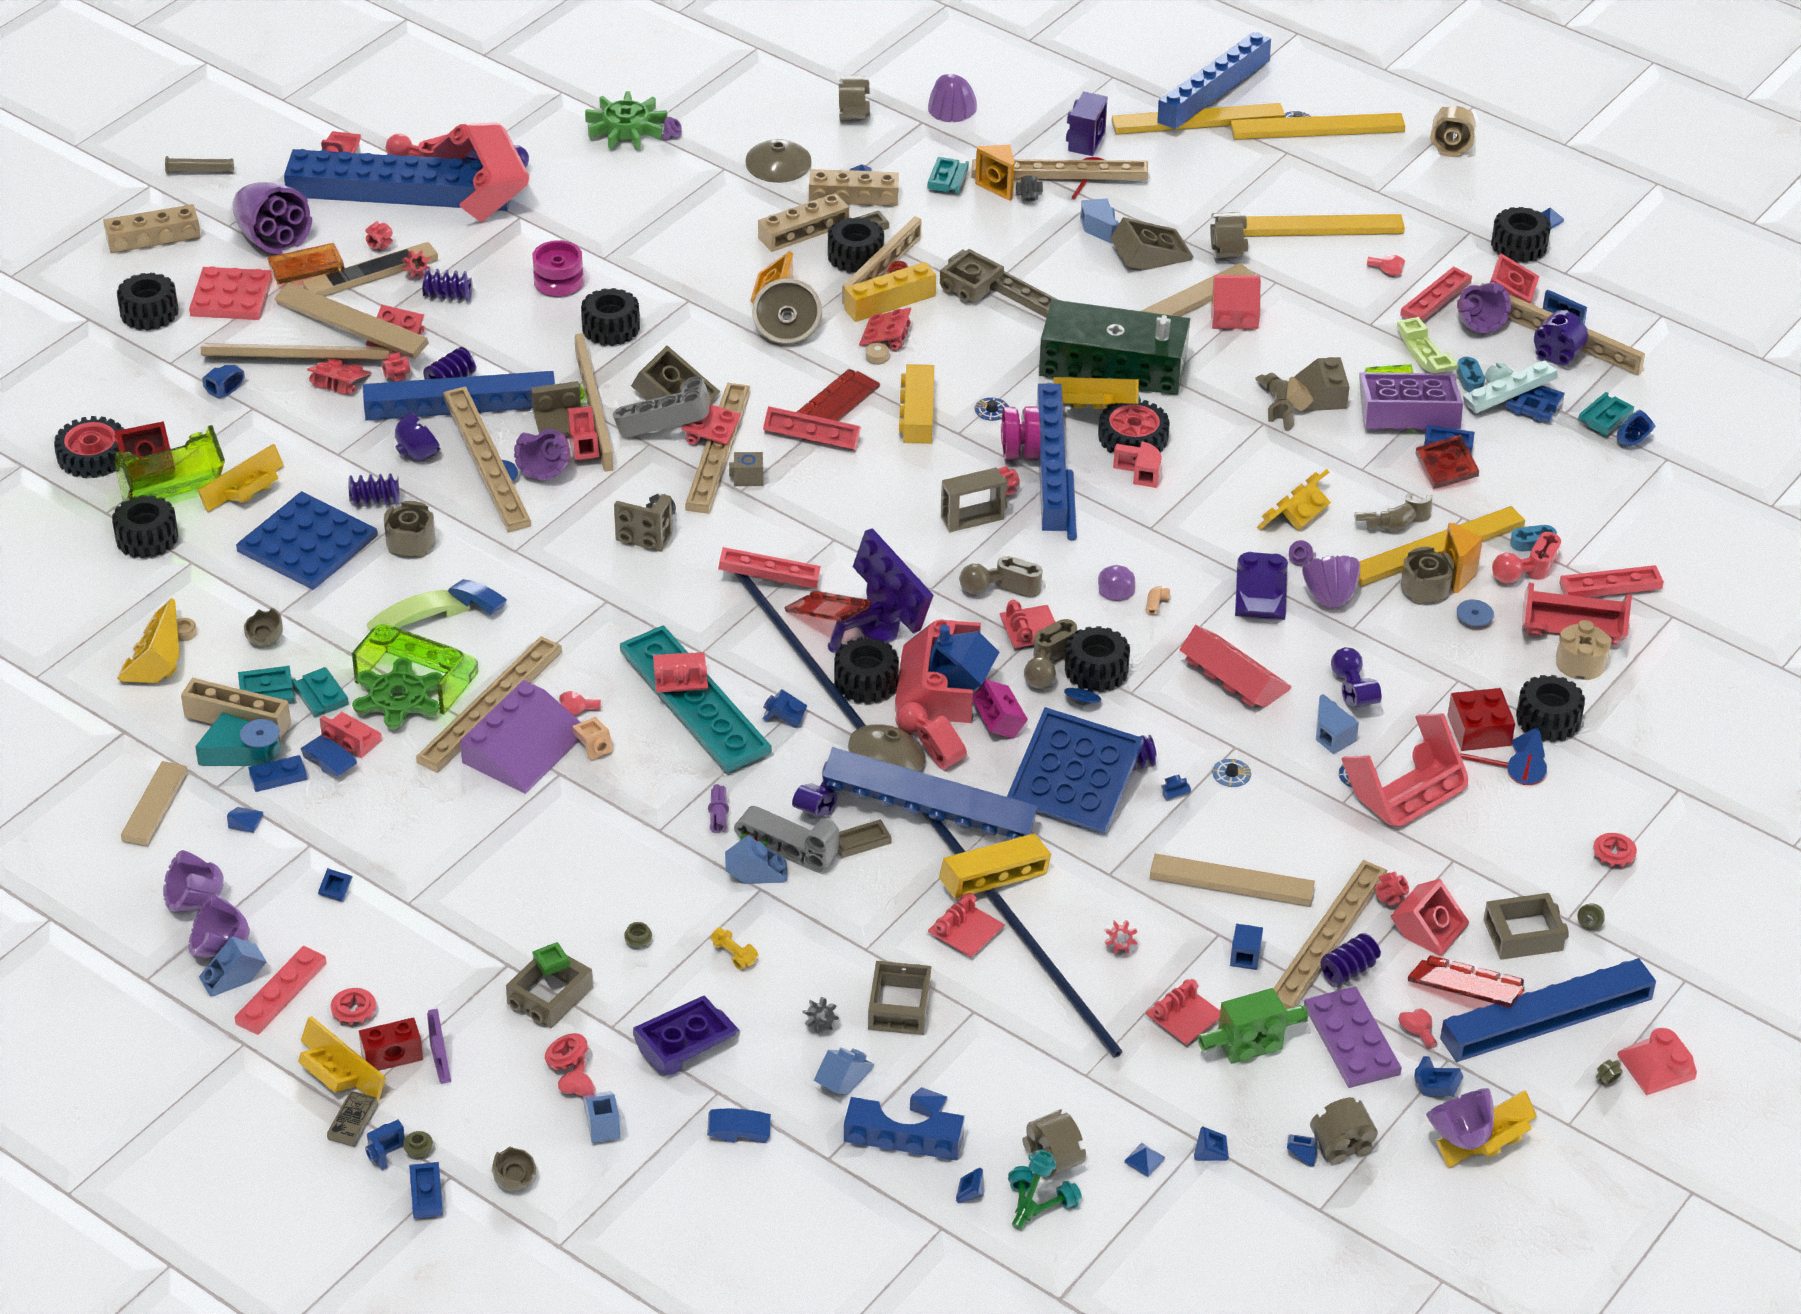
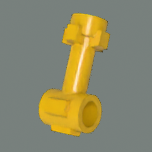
[710,927,759,970]

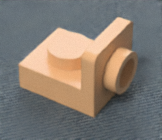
[572,717,613,760]

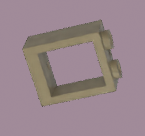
[940,467,1008,533]
[1483,893,1569,960]
[506,945,593,1029]
[868,961,932,1035]

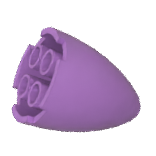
[232,182,312,254]

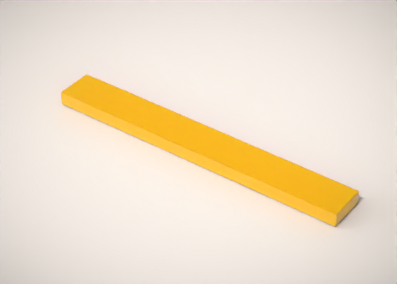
[1111,103,1285,134]
[1230,113,1405,139]
[1243,214,1405,236]
[1358,506,1525,587]

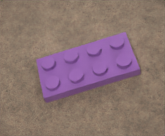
[1304,986,1402,1088]

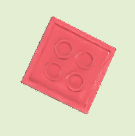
[189,266,272,320]

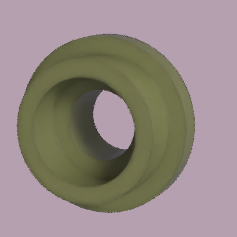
[1577,903,1605,930]
[624,922,652,948]
[1596,1059,1623,1085]
[403,1131,433,1159]

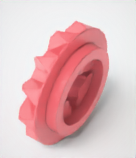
[1593,833,1637,868]
[330,988,376,1026]
[545,1033,589,1071]

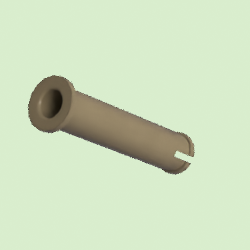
[165,156,234,174]

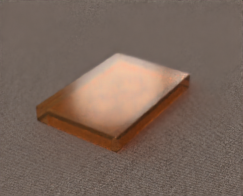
[267,243,345,285]

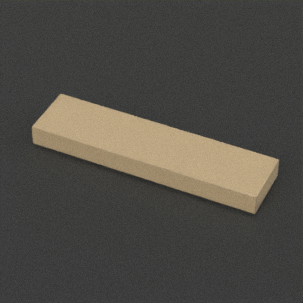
[121,761,188,846]

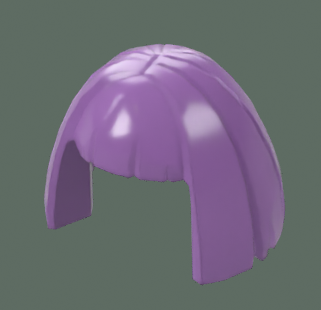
[928,74,977,122]
[1457,282,1511,333]
[514,429,570,480]
[1302,555,1360,609]
[163,850,224,912]
[188,894,250,958]
[1426,1088,1494,1150]

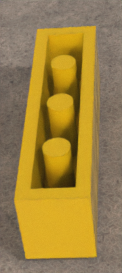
[844,262,936,322]
[899,364,935,444]
[939,833,1052,899]

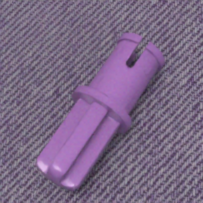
[708,784,729,833]

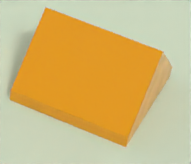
[975,144,1014,201]
[750,251,793,303]
[1444,523,1483,593]

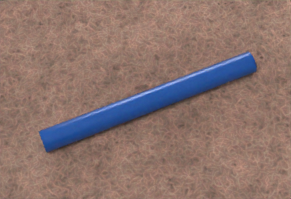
[1066,469,1077,541]

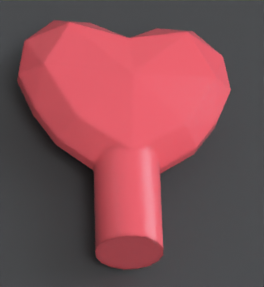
[1367,255,1405,276]
[559,691,601,716]
[1398,1008,1437,1049]
[558,1059,595,1096]

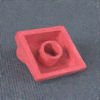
[1490,253,1539,303]
[1617,1028,1697,1096]

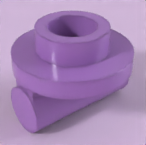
[662,117,682,141]
[1289,540,1316,565]

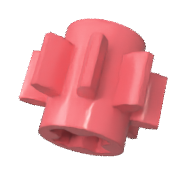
[365,221,393,251]
[402,250,431,278]
[382,352,410,382]
[998,465,1020,496]
[1375,871,1409,906]
[1104,920,1138,954]

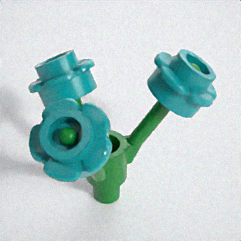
[1008,1150,1082,1230]

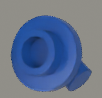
[1161,774,1191,801]

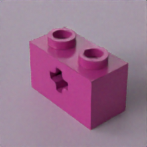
[973,679,1028,739]

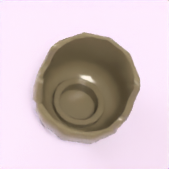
[244,608,283,646]
[491,1146,537,1191]

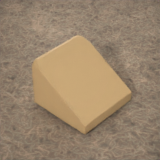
[1287,376,1314,412]

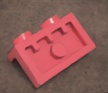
[320,711,382,758]

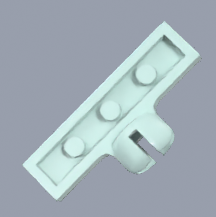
[1463,360,1558,413]

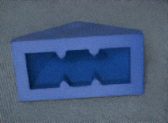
[1542,289,1588,324]

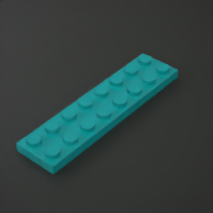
[620,625,772,773]

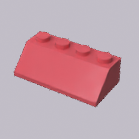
[1179,624,1292,707]

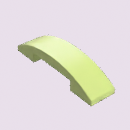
[1397,317,1458,373]
[367,590,470,643]

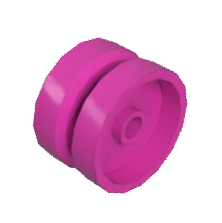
[532,240,584,296]
[1001,406,1040,460]

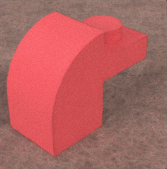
[567,406,599,460]
[1113,442,1162,488]

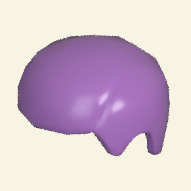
[1098,564,1135,601]

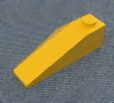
[117,597,179,683]

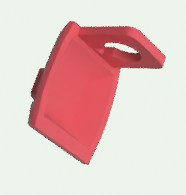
[321,131,361,153]

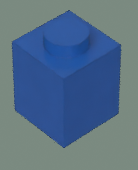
[1230,923,1263,970]

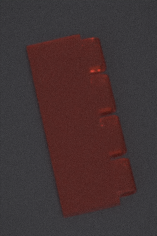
[797,369,880,421]
[784,590,871,622]
[1408,955,1525,1008]

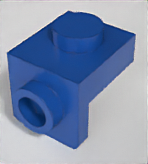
[762,689,807,728]
[1414,1056,1464,1096]
[365,1119,405,1170]

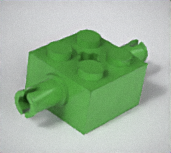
[1198,988,1308,1064]

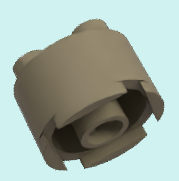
[839,76,870,120]
[1210,212,1248,259]
[384,501,436,558]
[1401,547,1454,605]
[1310,1097,1378,1165]
[1022,1109,1086,1178]

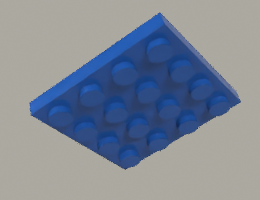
[236,491,378,590]
[1007,707,1144,835]

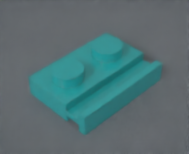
[927,156,969,194]
[1578,392,1635,436]
[238,665,295,703]
[292,667,349,718]

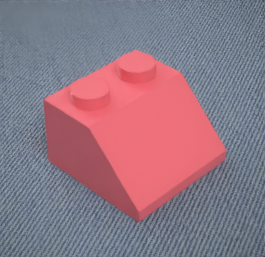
[1211,275,1261,329]
[1390,879,1469,956]

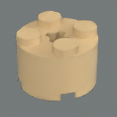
[1430,106,1476,157]
[1556,620,1612,680]

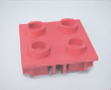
[365,304,425,355]
[859,307,912,350]
[307,359,371,395]
[681,404,741,446]
[999,600,1055,648]
[653,652,708,692]
[928,893,1005,958]
[1145,979,1220,1045]

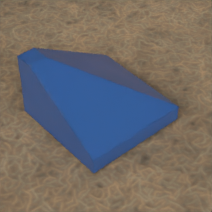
[1512,728,1545,758]
[227,807,263,833]
[318,868,353,902]
[910,1087,948,1117]
[1194,1126,1229,1161]
[1287,1134,1317,1166]

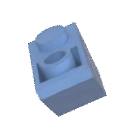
[1080,198,1119,243]
[1316,694,1359,755]
[725,835,787,884]
[199,936,267,996]
[813,1047,874,1094]
[582,1091,620,1143]

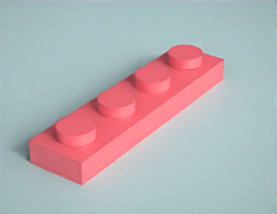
[1400,266,1472,322]
[763,406,861,450]
[718,547,821,589]
[1559,565,1664,597]
[234,945,327,1035]

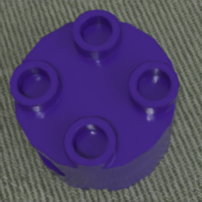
[1533,310,1588,365]

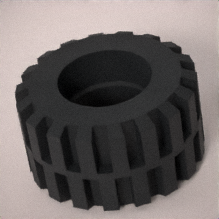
[1491,207,1551,262]
[827,217,885,273]
[117,272,179,330]
[581,288,640,346]
[112,495,178,558]
[1065,626,1130,692]
[834,637,899,704]
[1516,675,1585,742]

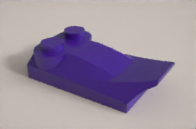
[1235,552,1288,620]
[633,995,740,1075]

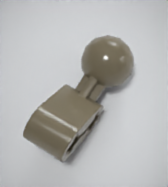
[959,556,1043,597]
[1024,619,1077,689]

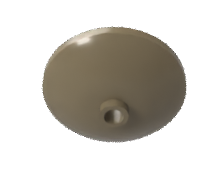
[745,139,811,183]
[752,278,822,345]
[848,724,925,772]

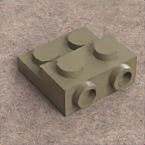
[940,249,1004,303]

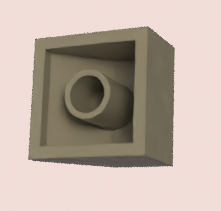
[1294,357,1350,411]

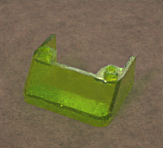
[114,425,225,501]
[352,624,479,715]

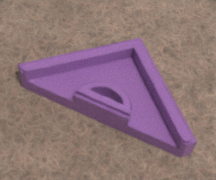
[427,1008,451,1084]

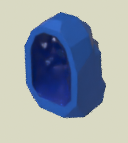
[202,365,245,399]
[1617,409,1656,447]

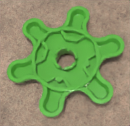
[352,658,444,730]

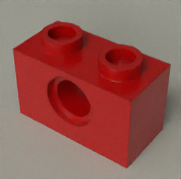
[358,1017,423,1071]

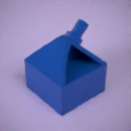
[928,625,1000,690]

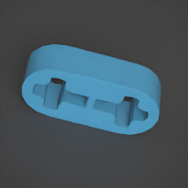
[1456,357,1485,393]
[1510,525,1557,551]

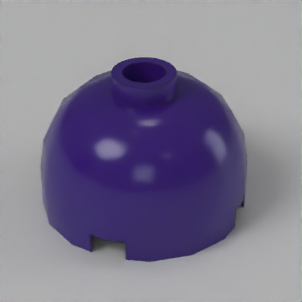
[394,412,441,461]

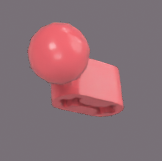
[385,134,445,158]
[1492,532,1561,584]
[895,702,967,770]

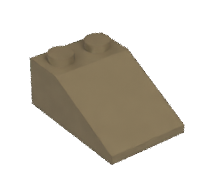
[1110,217,1194,270]
[631,345,720,401]

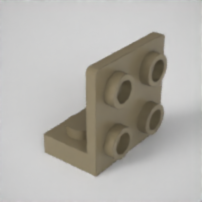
[531,381,581,436]
[614,494,673,552]

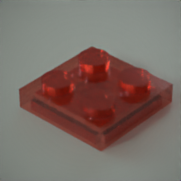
[1415,435,1479,489]

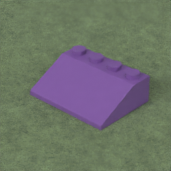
[1359,372,1463,431]
[460,680,581,794]

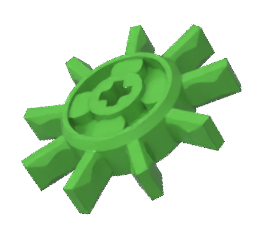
[585,91,667,149]

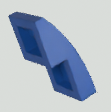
[448,579,507,615]
[300,735,357,776]
[707,1108,771,1143]

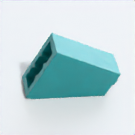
[195,712,281,766]

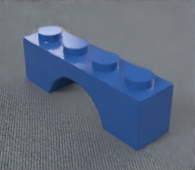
[844,1097,965,1160]

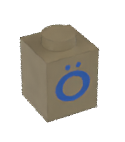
[729,452,763,486]

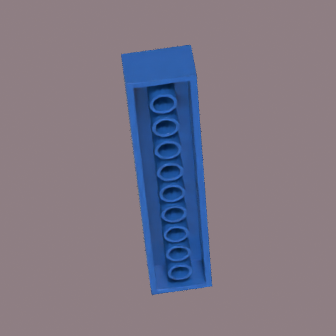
[284,149,510,211]

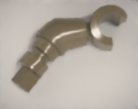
[1255,372,1294,431]
[1354,493,1432,531]

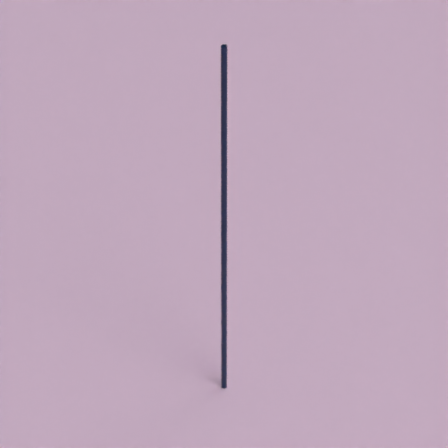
[734,573,1122,1058]

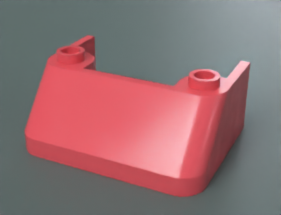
[431,122,529,223]
[1522,583,1632,645]
[895,619,981,723]
[1341,713,1468,826]

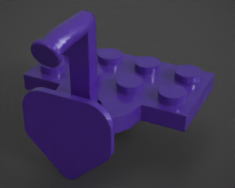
[828,528,934,653]

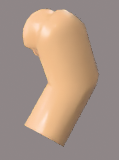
[1146,586,1170,615]

